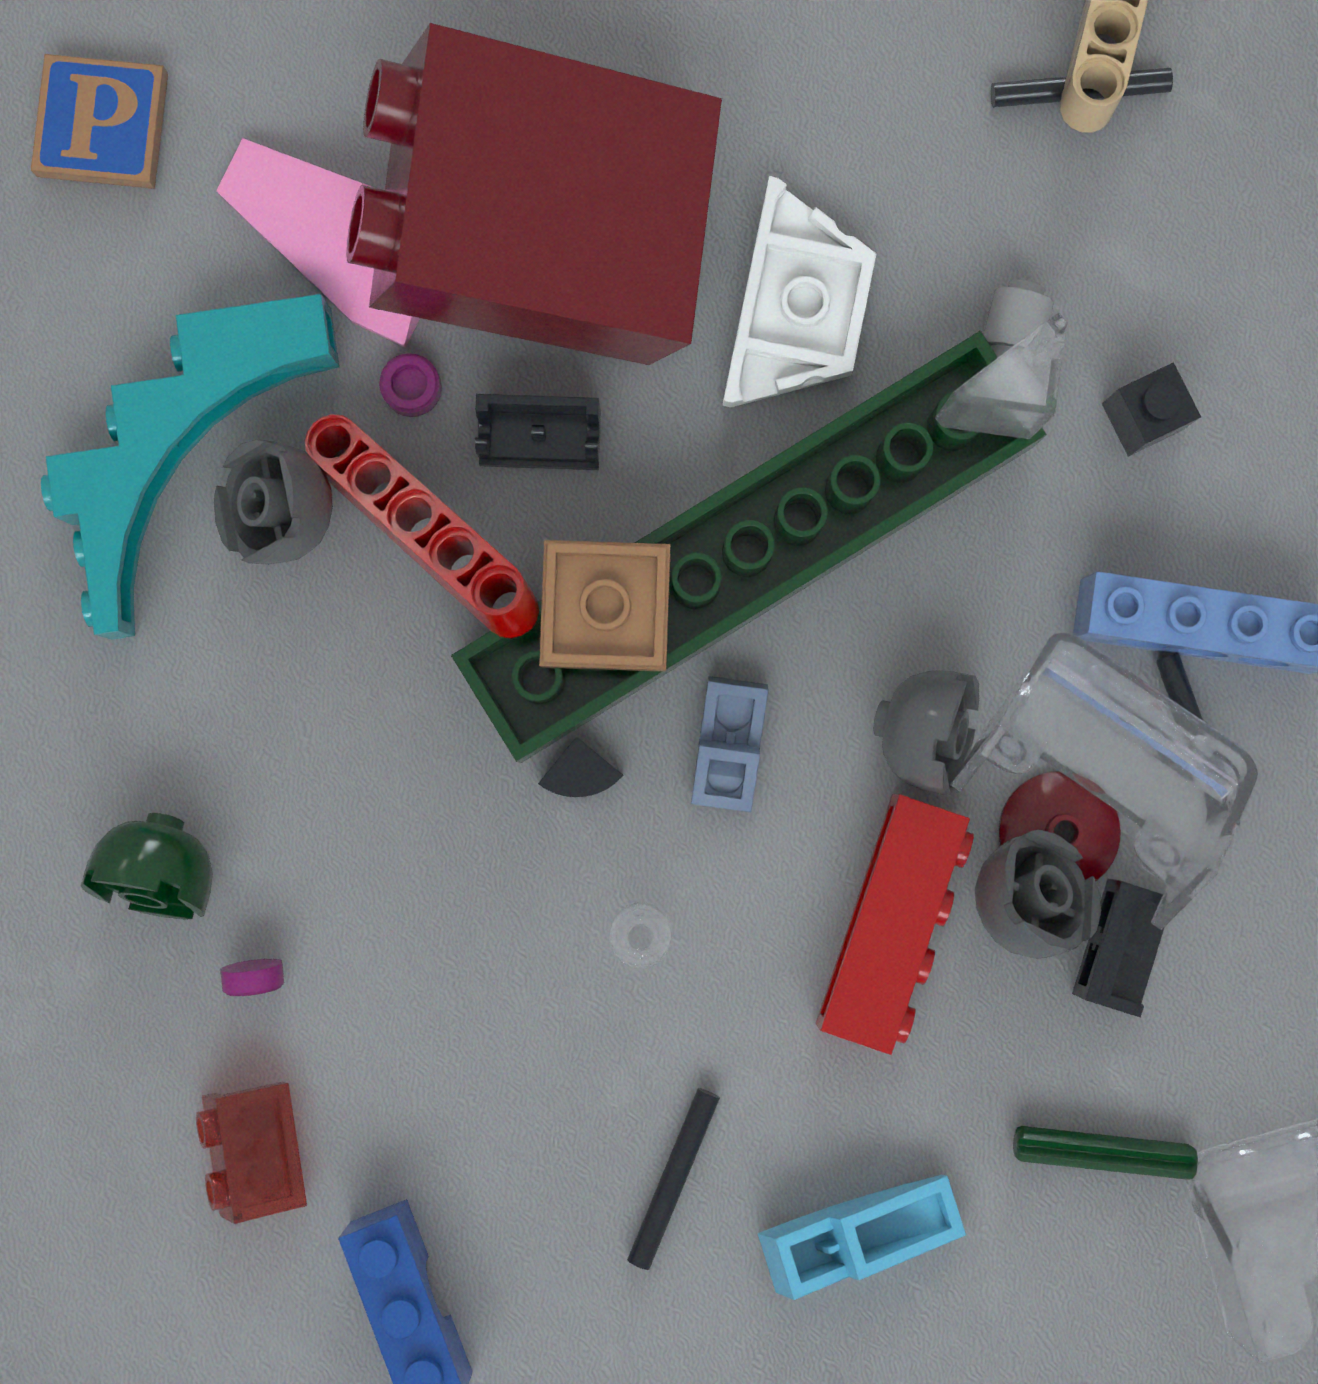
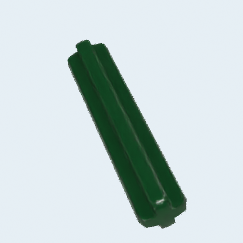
[1013,1126,1198,1180]

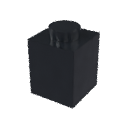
[1102,362,1201,457]

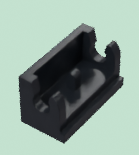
[475,394,601,470]
[1072,878,1177,1018]

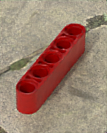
[305,414,539,638]

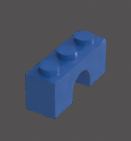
[338,1199,472,1384]

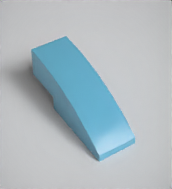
[757,1175,966,1300]

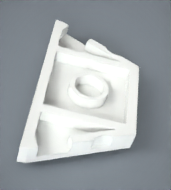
[722,176,876,407]

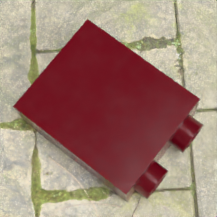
[346,23,722,365]

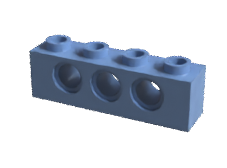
[1072,572,1318,674]

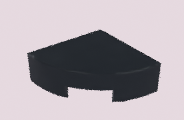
[538,737,624,797]

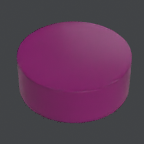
[379,353,442,417]
[220,959,285,996]

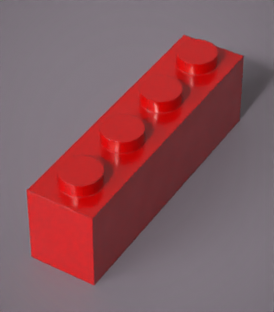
[815,794,974,1055]

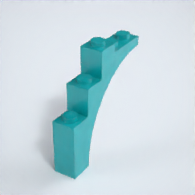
[41,294,339,640]

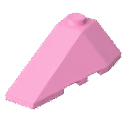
[216,138,420,348]

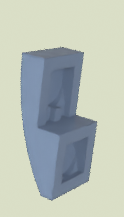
[691,676,769,812]

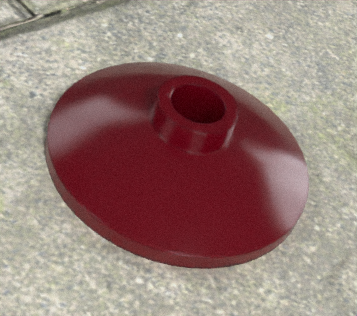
[999,772,1121,881]

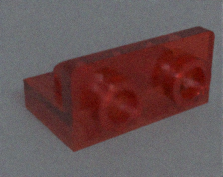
[196,1082,307,1224]

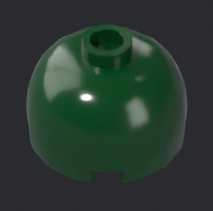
[80,813,213,920]

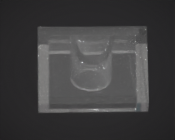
[935,312,1067,439]

